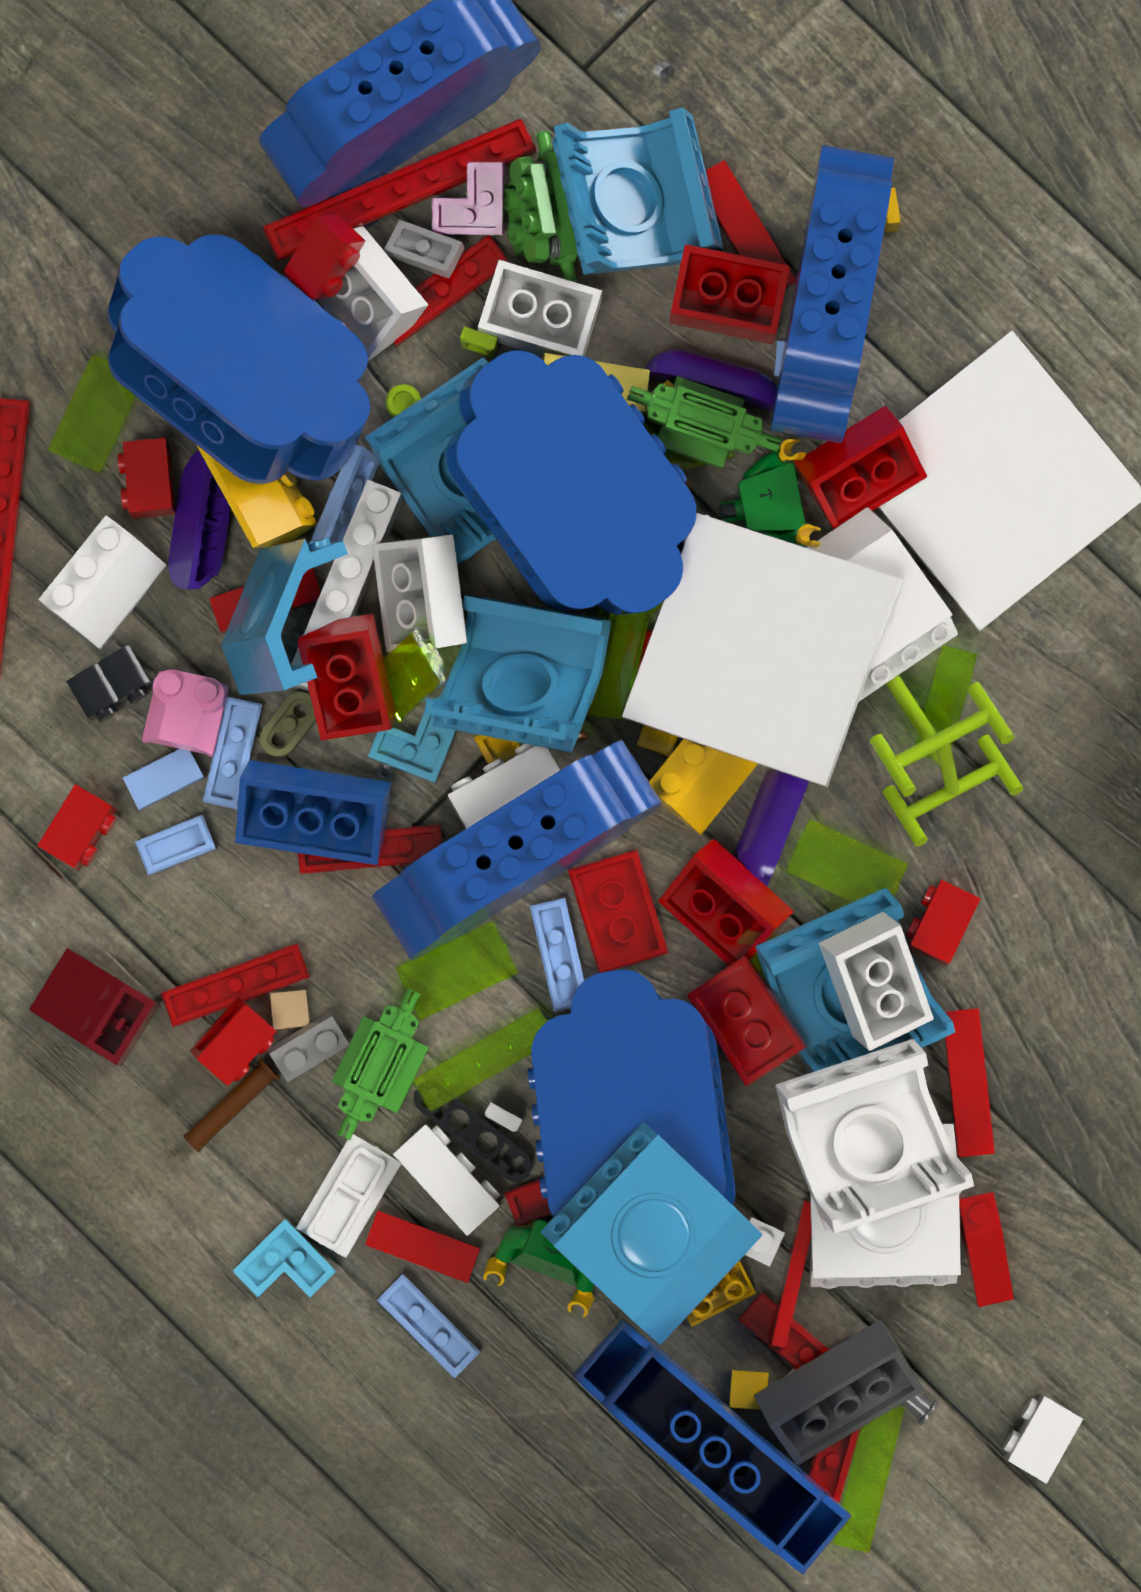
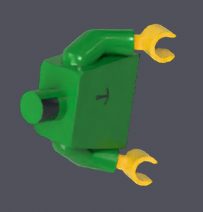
[719,439,821,548]
[483,1219,594,1317]

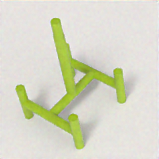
[870,675,1023,847]

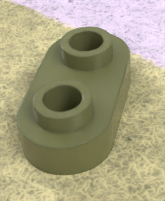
[260,692,316,758]

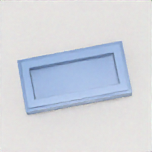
[123,749,204,811]
[135,815,216,876]

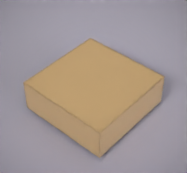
[270,990,310,1030]

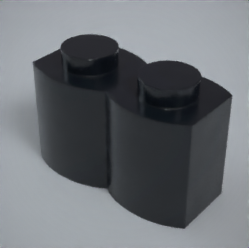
[66,645,153,722]

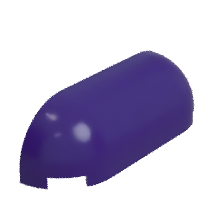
[644,349,777,412]
[168,450,231,589]
[733,769,809,886]

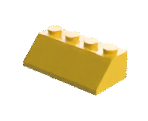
[196,445,317,549]
[649,739,758,836]

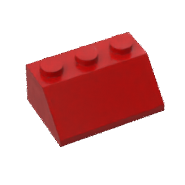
[669,244,790,345]
[794,405,927,530]
[297,614,396,741]
[658,838,794,966]

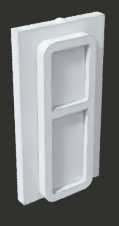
[296,1134,401,1258]

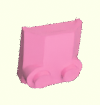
[142,670,229,757]

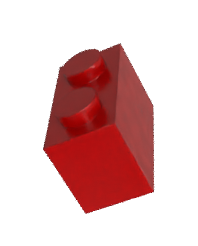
[283,213,366,300]
[117,438,176,519]
[37,784,117,871]
[905,879,981,966]
[190,996,277,1086]

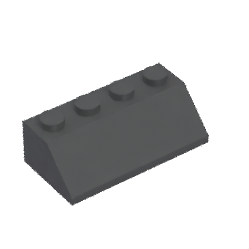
[754,1320,924,1466]

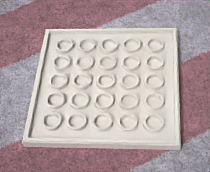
[878,331,1141,632]
[622,513,902,788]

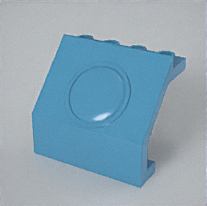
[552,107,724,275]
[365,358,496,565]
[221,537,348,695]
[424,595,611,753]
[755,888,955,1074]
[541,1122,763,1345]

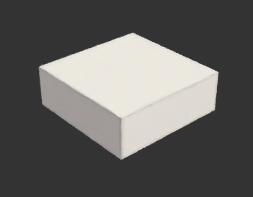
[484,1102,523,1132]

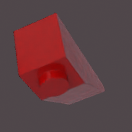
[959,1192,1014,1307]

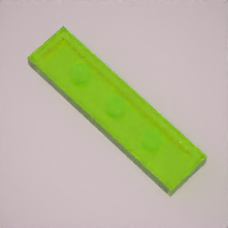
[412,1008,547,1113]
[832,1406,905,1553]

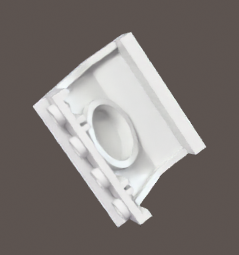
[808,507,958,701]
[776,1039,974,1234]
[809,1124,961,1289]

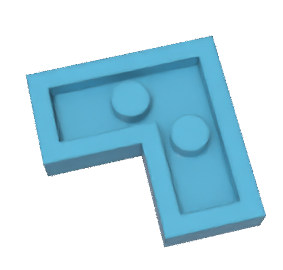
[368,713,457,784]
[233,1219,337,1297]

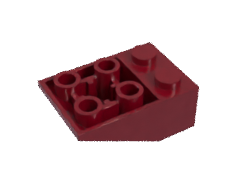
[29,948,160,1066]

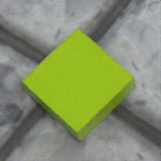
[460,326,498,358]

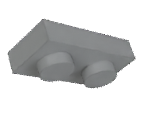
[384,220,465,278]
[268,1011,349,1083]

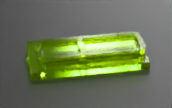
[48,354,136,474]
[587,608,650,720]
[384,629,446,721]
[785,819,908,902]
[395,921,518,1021]

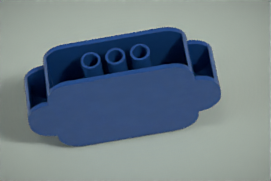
[259,0,541,207]
[770,145,894,443]
[107,235,370,484]
[445,350,696,615]
[371,740,662,961]
[528,970,736,1218]
[572,1317,852,1575]

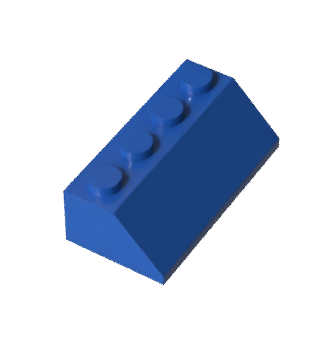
[235,760,391,865]

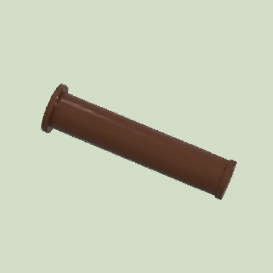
[183,1058,281,1152]

